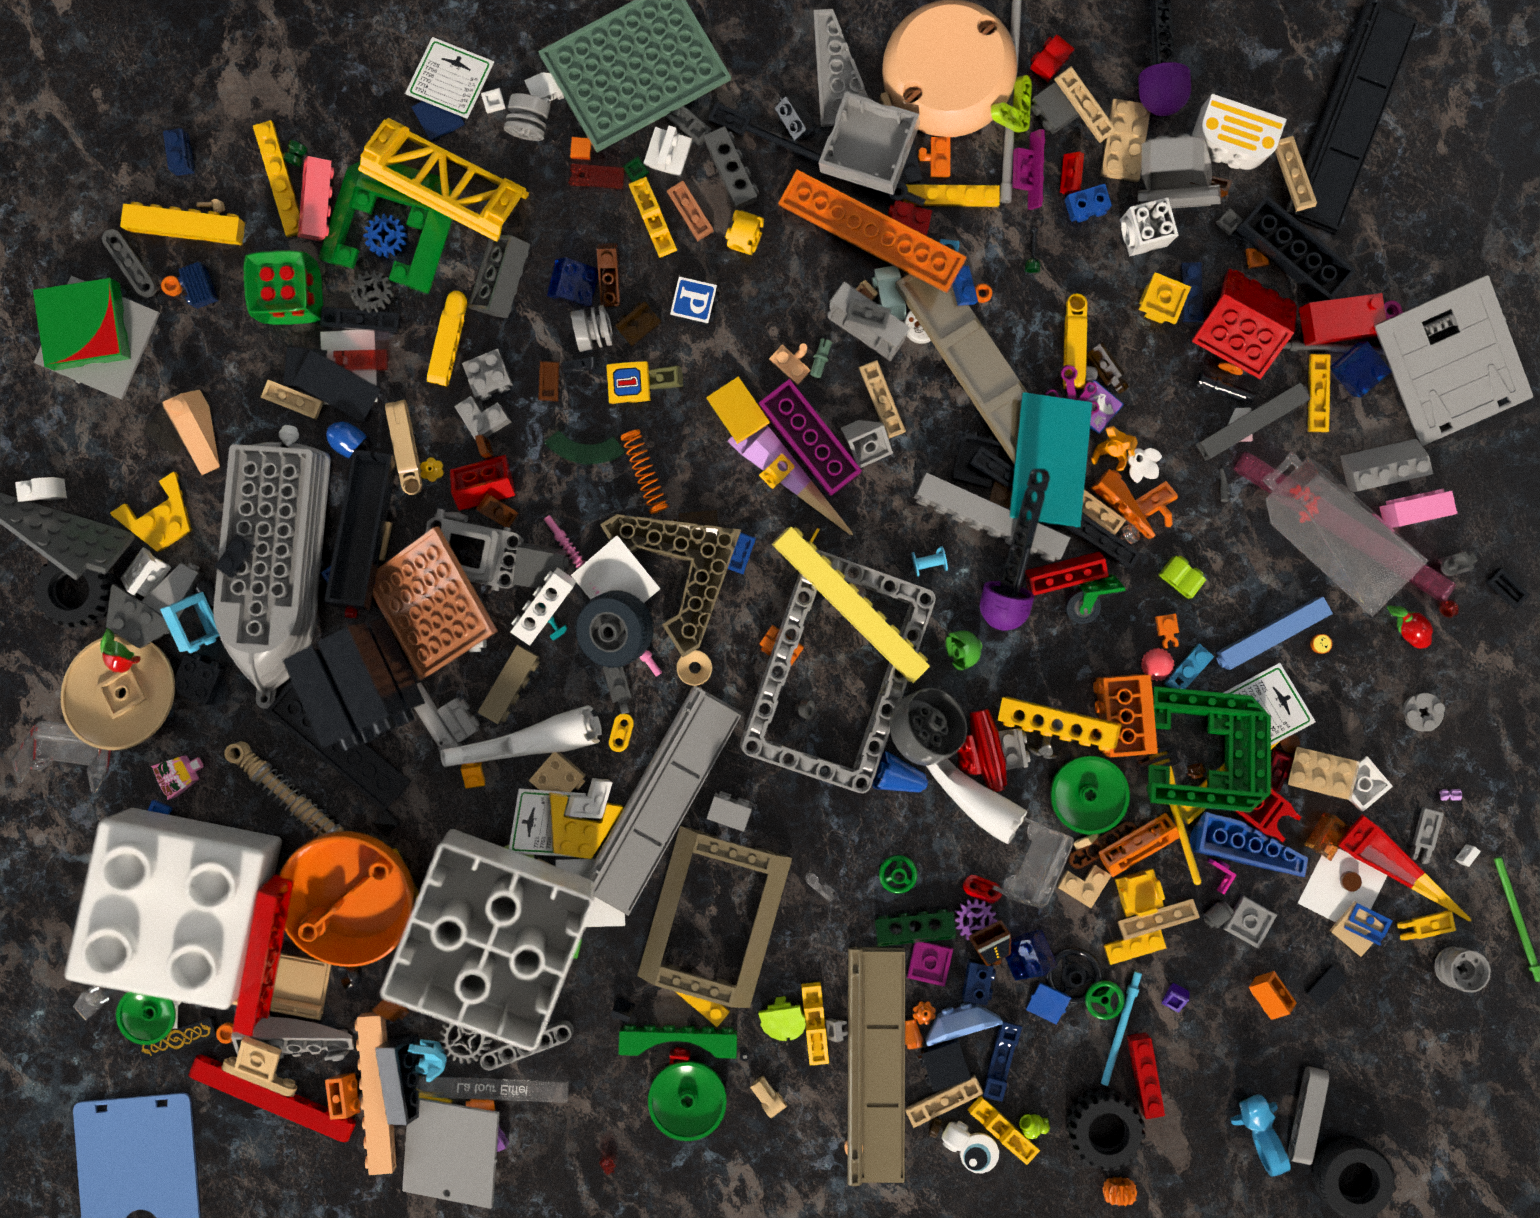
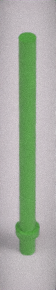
[1494,856,1540,982]

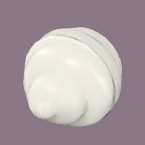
[279,425,299,446]

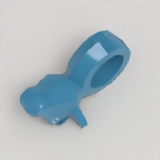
[1230,1095,1290,1177]

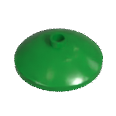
[116,991,176,1045]

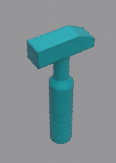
[538,602,568,641]

